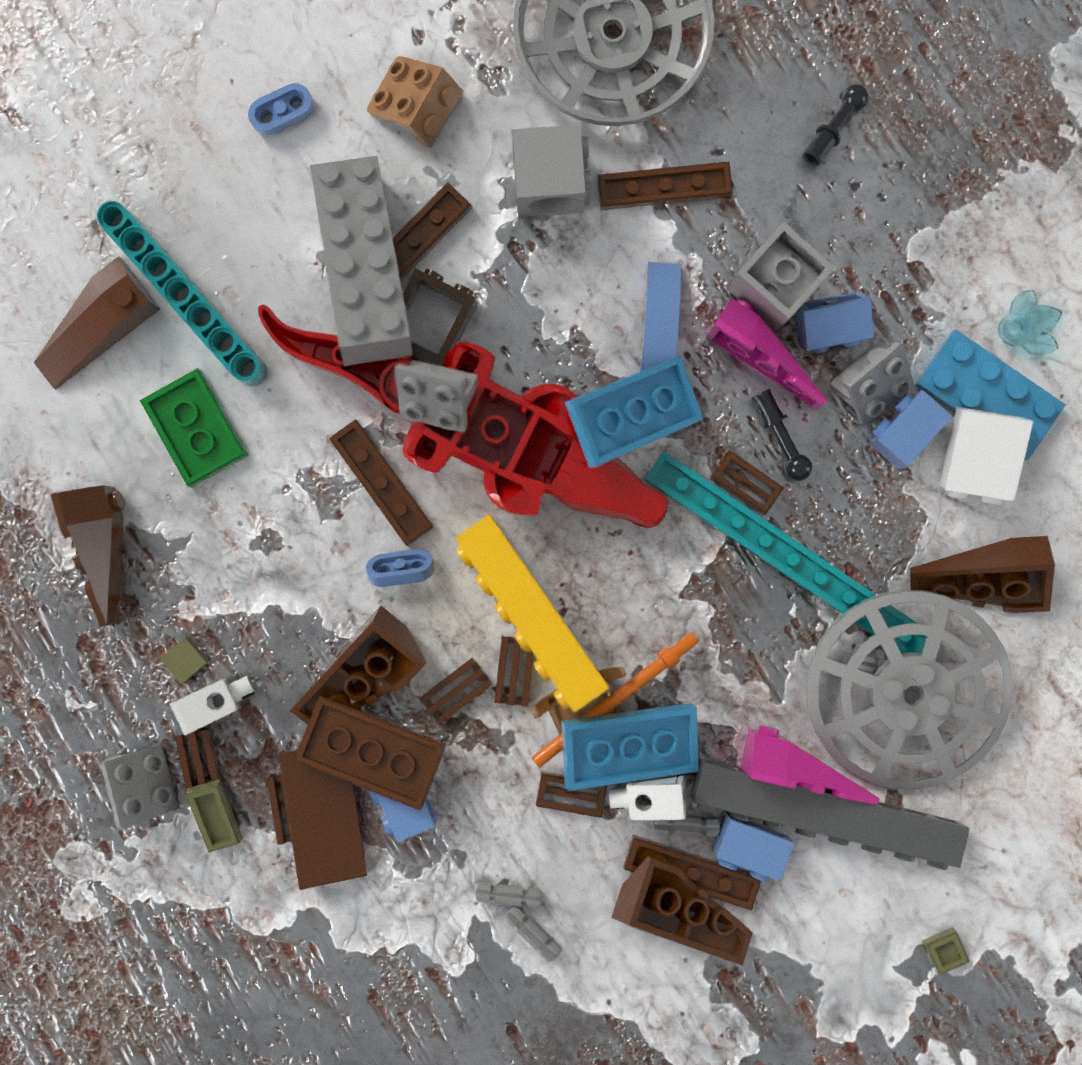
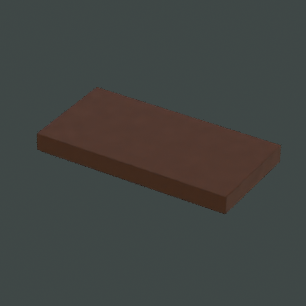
[294,696,447,811]
[279,750,367,890]

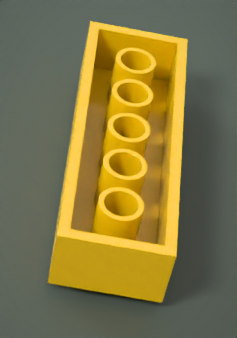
[455,514,610,712]

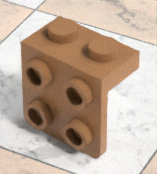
[367,56,464,148]

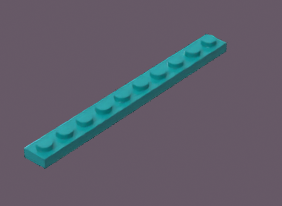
[644,451,942,654]

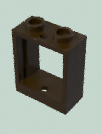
[403,268,477,366]

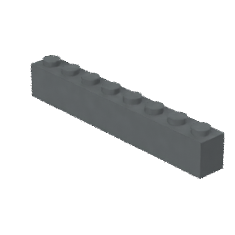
[690,758,970,870]

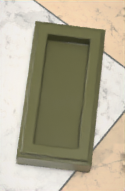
[185,779,243,853]

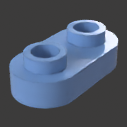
[248,83,314,135]
[366,549,435,587]

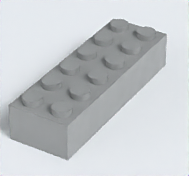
[310,156,412,366]

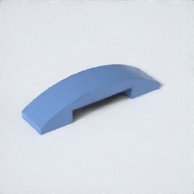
[640,262,681,371]

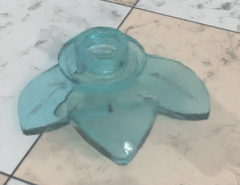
[998,290,1062,355]

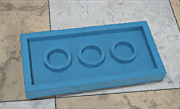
[914,329,1066,460]
[565,356,703,468]
[562,703,699,791]

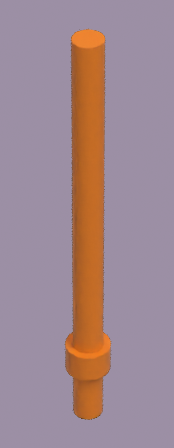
[531,632,699,768]

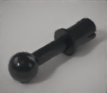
[803,84,868,167]
[751,389,812,481]

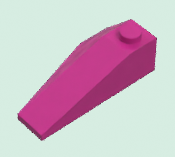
[706,298,827,410]
[740,725,880,805]

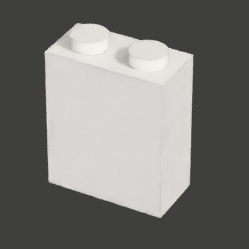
[939,407,1033,505]

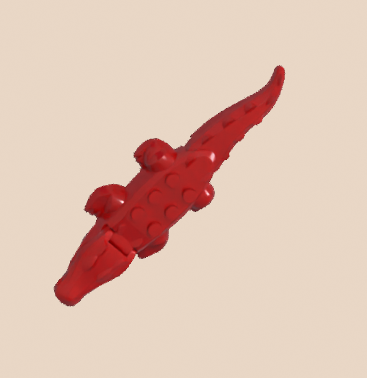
[258,304,669,528]

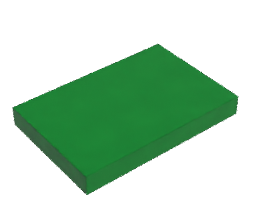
[139,368,249,488]

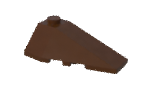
[33,256,160,389]
[50,485,124,627]
[910,536,1055,613]
[290,605,427,725]
[611,857,753,966]

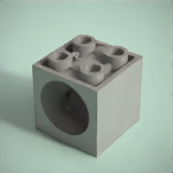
[512,124,592,218]
[727,221,836,332]

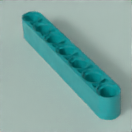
[97,201,267,386]

